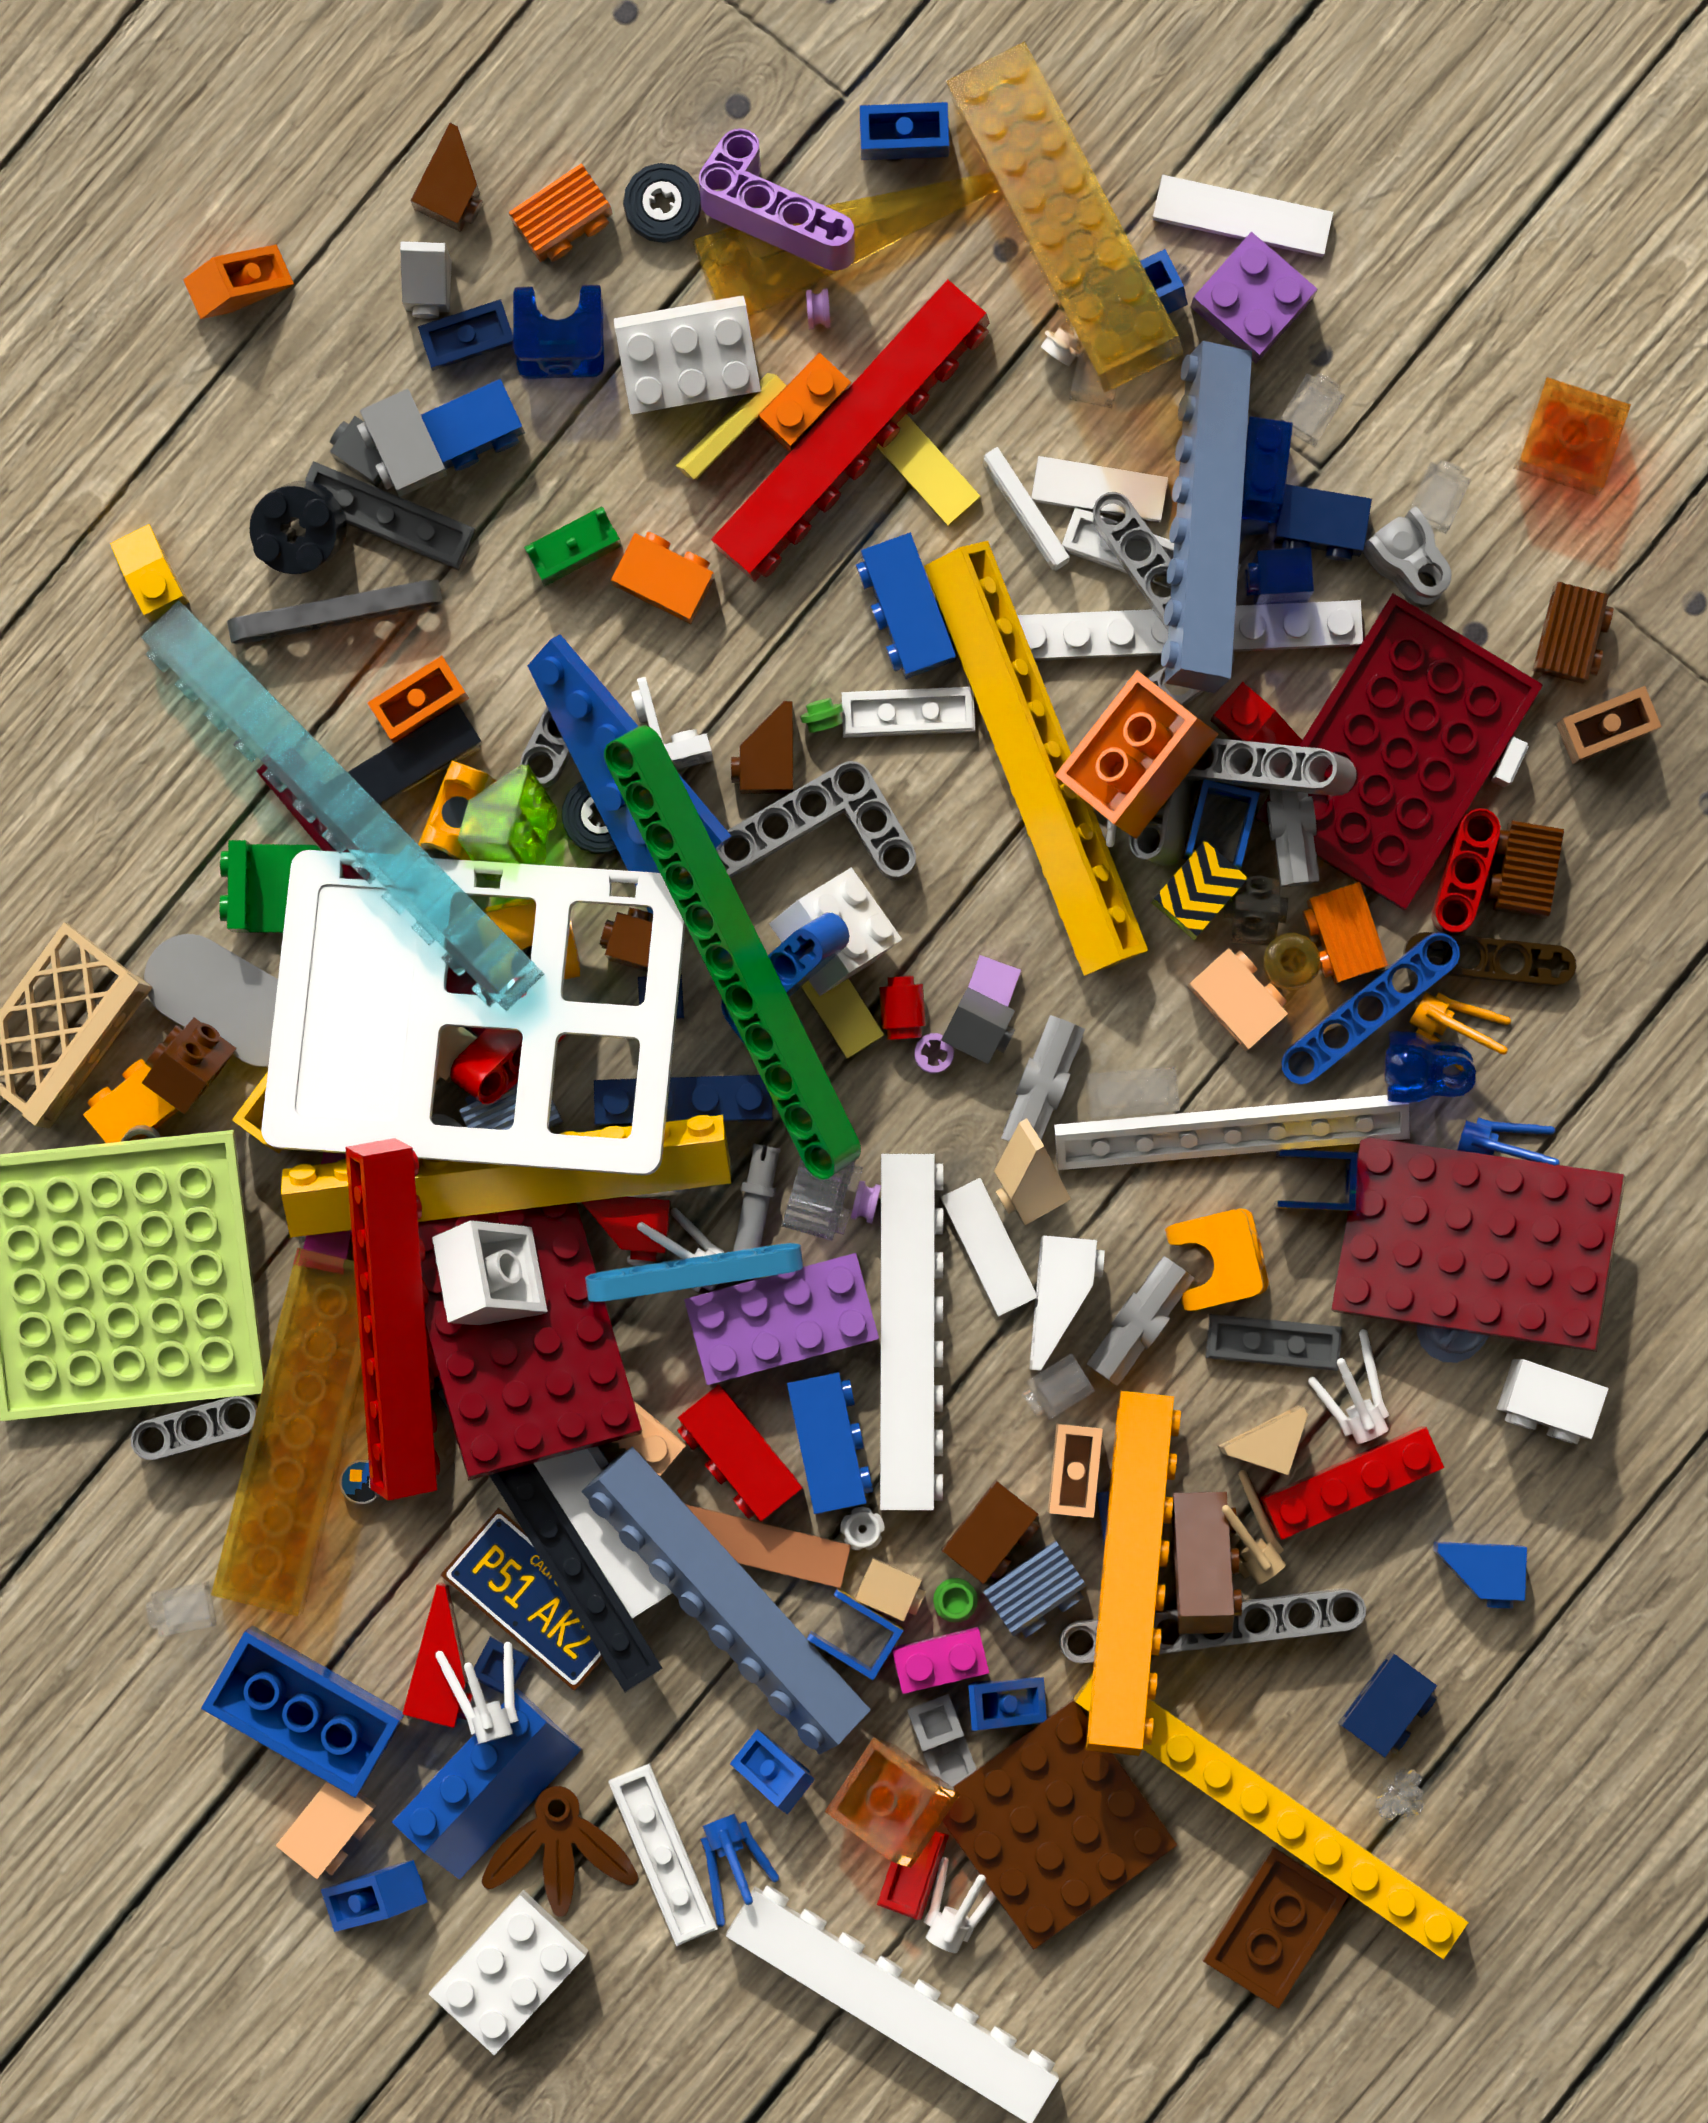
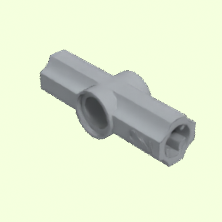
[1267,760,1319,887]
[1001,1015,1085,1142]
[1086,1256,1194,1386]

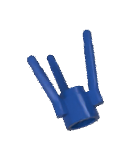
[1457,1118,1560,1166]
[700,1813,779,1927]

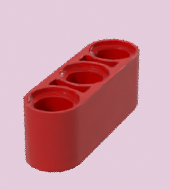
[1431,808,1501,935]
[450,992,566,1104]

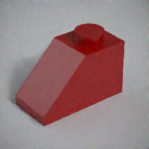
[1210,681,1302,757]
[581,1196,671,1262]

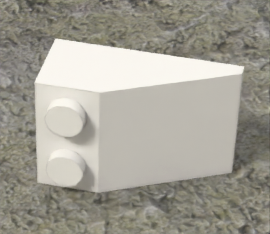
[1029,1236,1105,1370]

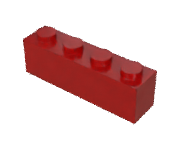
[1260,1426,1445,1540]

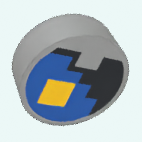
[339,1460,380,1504]

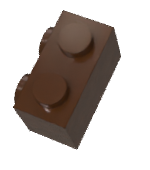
[600,907,653,972]
[142,1017,237,1114]

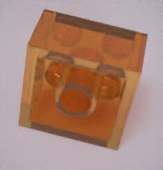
[1513,377,1631,496]
[825,1737,961,1868]

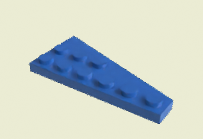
[527,634,732,914]

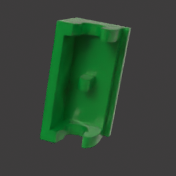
[524,506,622,587]

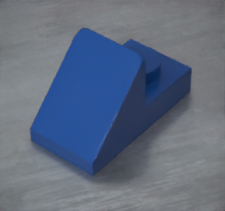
[969,1677,1047,1731]
[730,1729,815,1815]

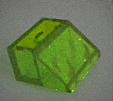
[457,765,557,881]

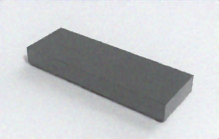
[1205,1314,1342,1371]

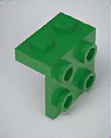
[219,840,321,933]

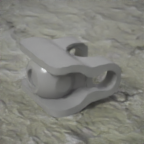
[1363,506,1451,607]

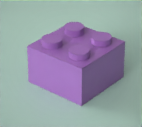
[1190,231,1318,364]

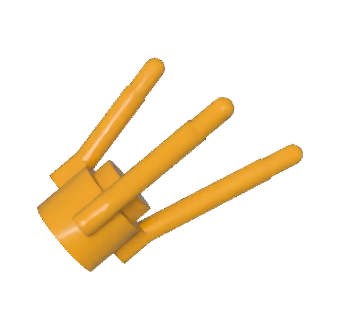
[1409,992,1511,1075]

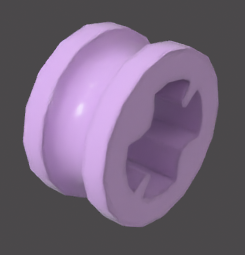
[806,288,831,330]
[915,1033,954,1073]
[851,1180,881,1224]

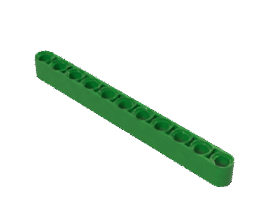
[604,725,861,1180]

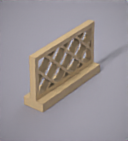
[0,922,153,1129]

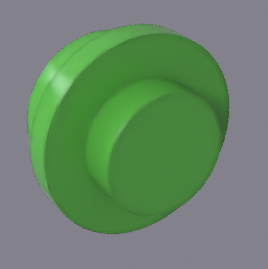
[800,698,844,733]
[933,1578,978,1623]

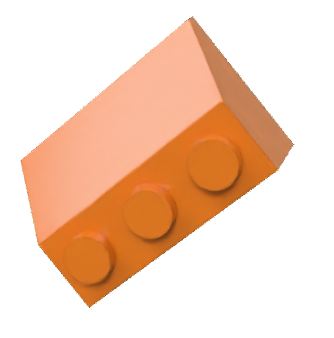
[1055,670,1218,839]

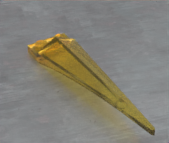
[693,164,1040,316]

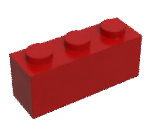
[677,1384,803,1521]

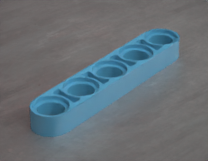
[585,1243,803,1302]

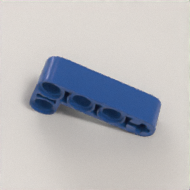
[721,912,850,1045]

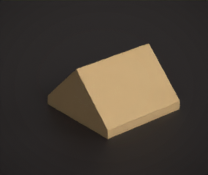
[1219,1406,1308,1475]

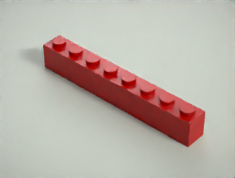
[711,279,990,583]
[345,1138,440,1501]

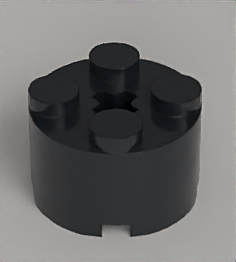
[249,481,347,574]

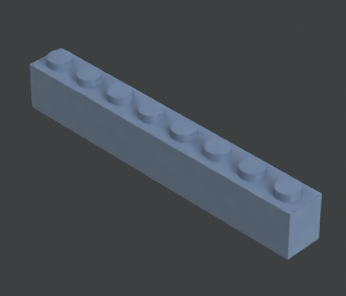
[1161,341,1252,693]
[581,1446,871,1755]

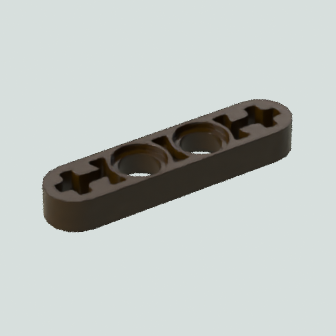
[1403,932,1577,986]

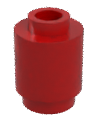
[879,976,926,1040]

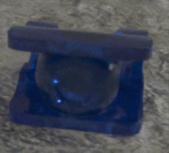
[513,285,604,379]
[1384,1031,1476,1103]

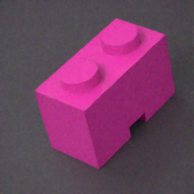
[892,1627,989,1694]

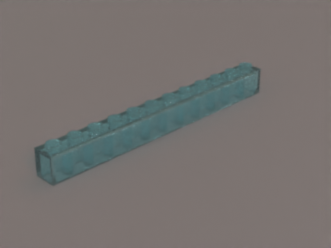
[141,600,544,1012]

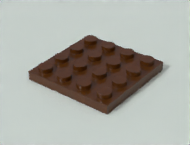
[930,1699,1177,1950]

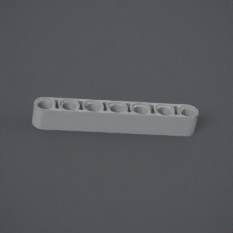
[1059,1588,1366,1663]

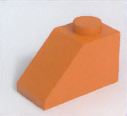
[183,244,294,319]

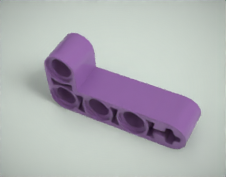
[699,129,855,271]

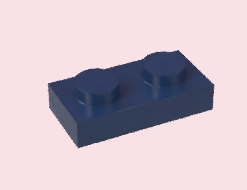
[418,299,516,371]

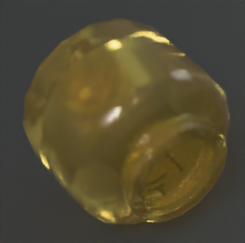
[1261,933,1321,992]

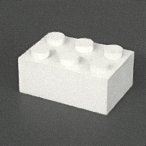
[614,295,761,414]
[429,1890,588,2055]

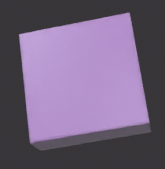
[968,955,1021,1007]

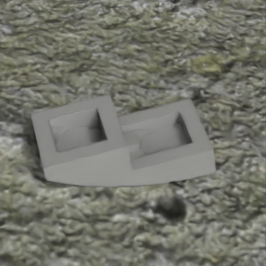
[907,1694,976,1795]

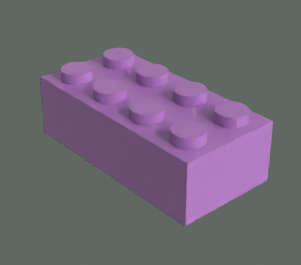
[684,1253,879,1385]

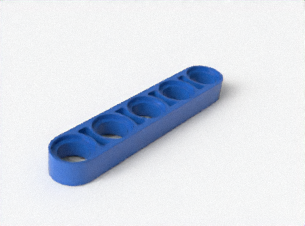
[1281,932,1460,1084]

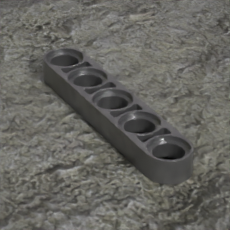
[227,580,443,644]

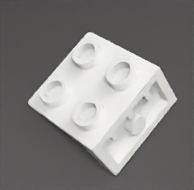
[631,677,714,770]

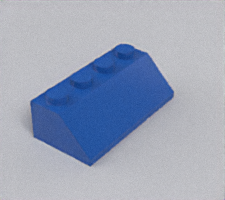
[201,1625,405,1798]
[392,1688,582,1880]

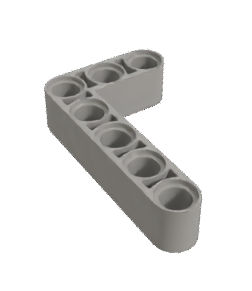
[1093,492,1234,706]
[1129,738,1356,866]
[717,761,916,880]

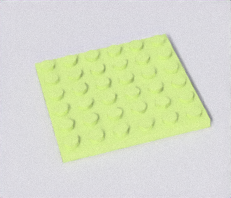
[0,1130,266,1421]

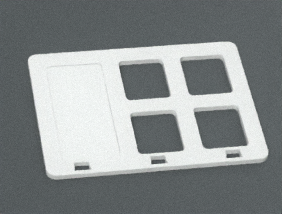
[261,850,685,1175]

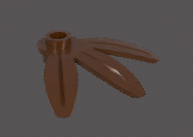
[482,1786,638,1917]

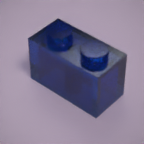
[1241,416,1293,523]
[1244,547,1314,605]

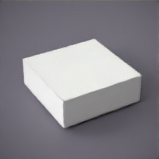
[1491,737,1529,788]

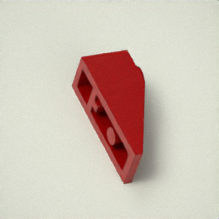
[402,1583,473,1728]

